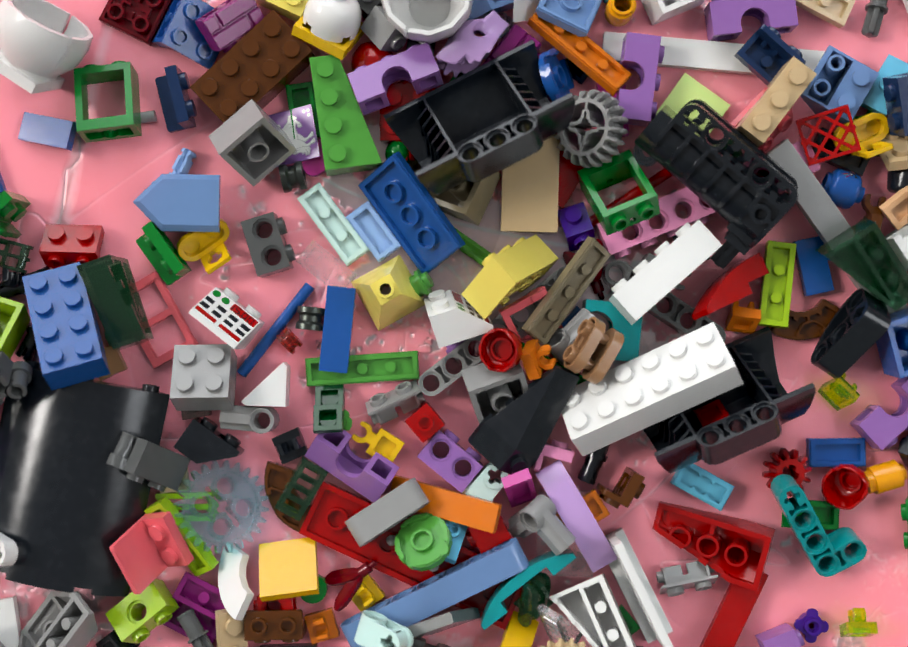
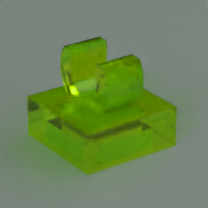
[817,373,860,411]
[839,608,878,637]

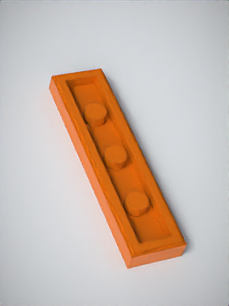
[527,13,632,96]
[390,475,502,533]

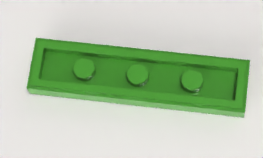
[305,351,420,387]

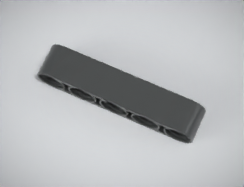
[601,261,726,342]

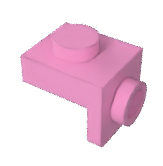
[532,439,574,472]

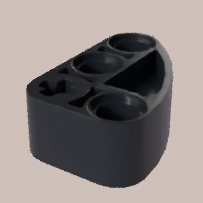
[811,288,891,379]

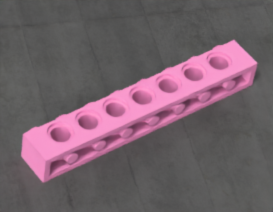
[594,138,821,259]

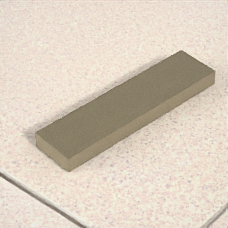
[521,236,611,345]

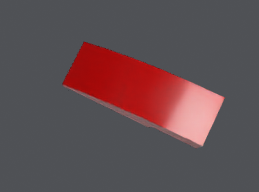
[691,253,769,320]

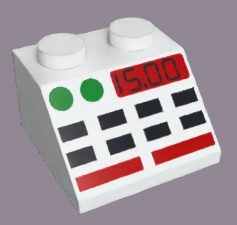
[189,287,265,349]
[423,290,494,348]

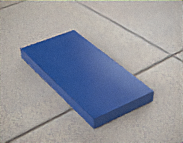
[358,152,466,273]

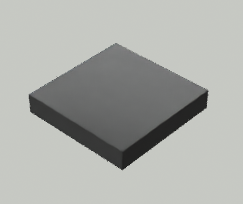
[407,607,481,638]

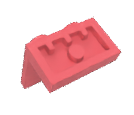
[109,511,194,594]

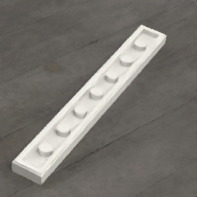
[602,31,825,75]

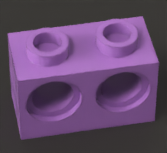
[417,429,483,493]

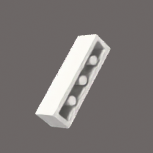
[609,220,722,325]

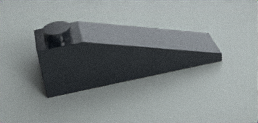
[468,365,580,474]

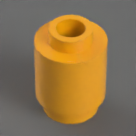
[604,0,636,27]
[864,459,907,495]

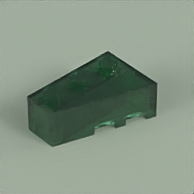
[816,218,908,310]
[76,255,154,350]

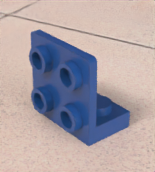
[152,0,220,69]

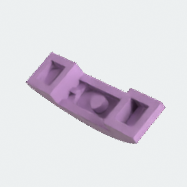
[535,460,618,573]

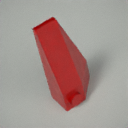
[652,501,776,592]

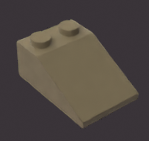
[409,159,501,226]

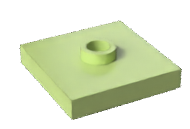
[651,73,731,133]

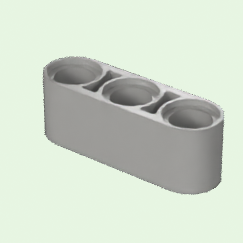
[345,477,430,547]

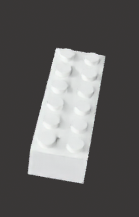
[562,322,744,456]

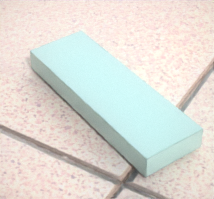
[297,182,370,267]

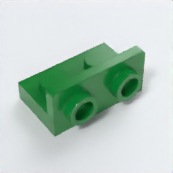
[0,190,31,239]
[136,221,191,286]

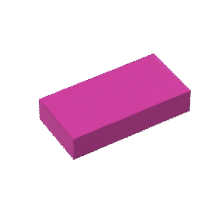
[501,468,537,508]

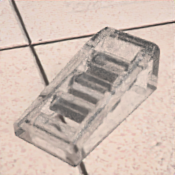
[537,604,583,644]

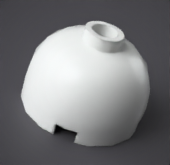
[303,0,361,43]

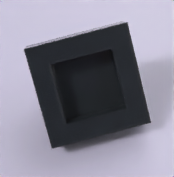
[272,427,308,465]

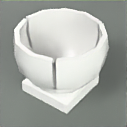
[0,0,93,94]
[381,0,473,45]

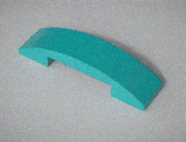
[480,549,576,630]

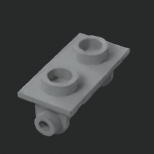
[365,379,425,425]
[656,561,718,597]

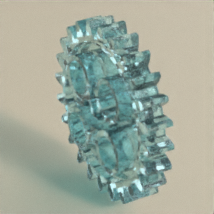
[174,460,269,554]

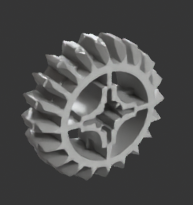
[554,89,629,168]

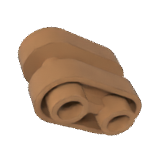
[563,317,624,384]

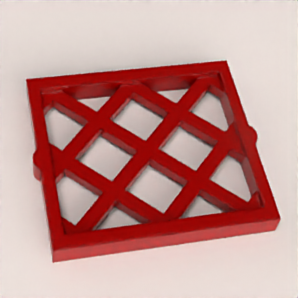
[795,104,861,166]

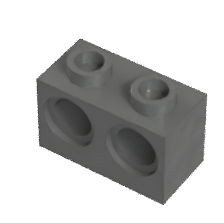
[240,212,296,278]

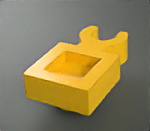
[352,421,405,462]

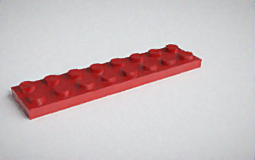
[299,480,527,630]

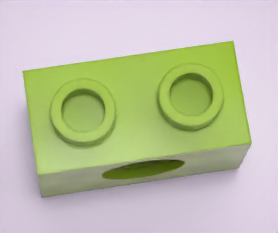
[105,579,180,644]

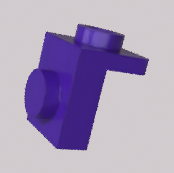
[558,202,595,251]

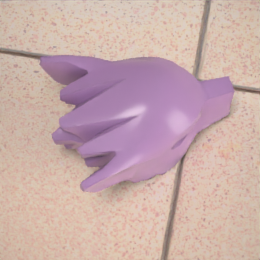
[435,10,509,78]

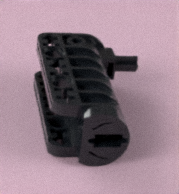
[634,99,798,269]

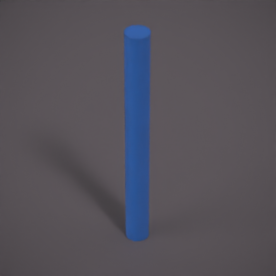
[237,282,314,378]

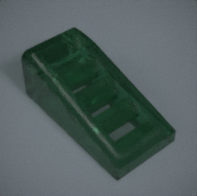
[274,456,328,521]

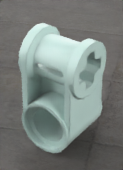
[460,462,508,501]
[354,610,414,647]

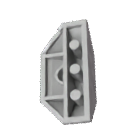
[18,590,98,647]

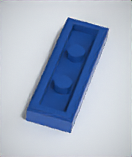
[319,286,356,373]

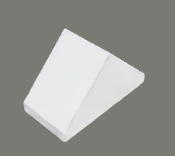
[241,362,291,407]

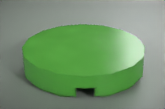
[394,513,452,571]

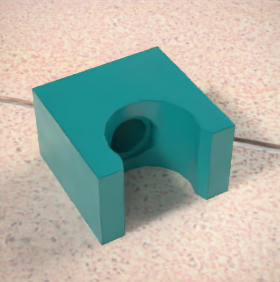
[582,299,643,362]

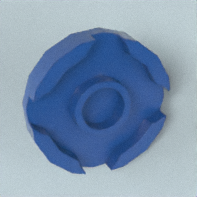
[538,48,574,102]

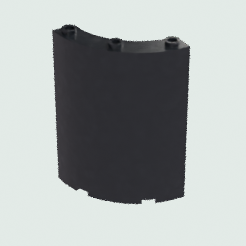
[0,360,170,597]

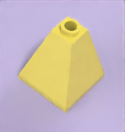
[351,255,425,331]

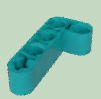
[770,474,867,577]

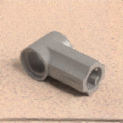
[546,308,595,366]
[219,405,280,434]

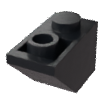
[174,417,245,464]

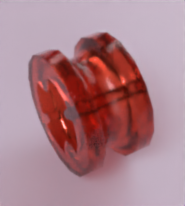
[276,326,303,354]

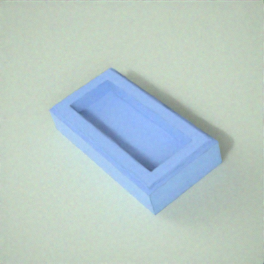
[346,201,402,263]

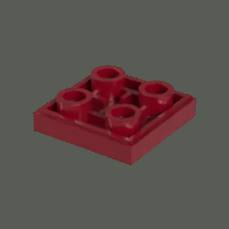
[98,0,172,46]

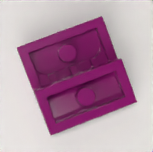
[163,571,225,644]

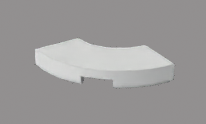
[218,542,254,621]

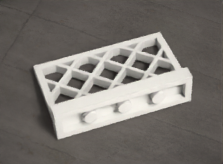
[605,527,674,647]

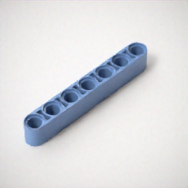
[340,538,530,647]

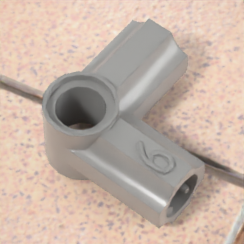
[508,494,576,556]

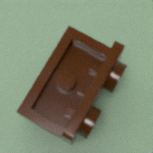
[596,466,645,509]
[244,609,307,643]

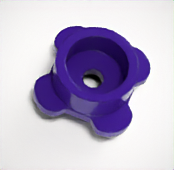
[794,608,829,643]

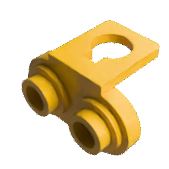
[833,112,894,158]
[177,218,232,274]

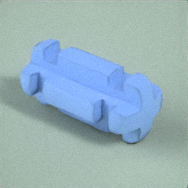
[169,148,196,174]

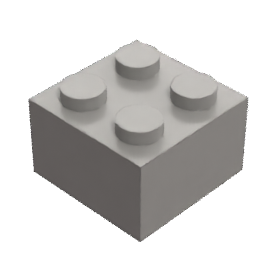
[208,99,296,187]
[169,344,238,411]
[461,362,528,424]

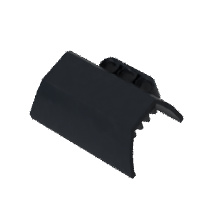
[384,39,576,195]
[643,327,816,473]

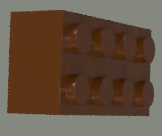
[190,10,315,123]

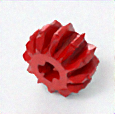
[762,448,812,497]

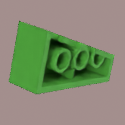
[309,55,382,176]

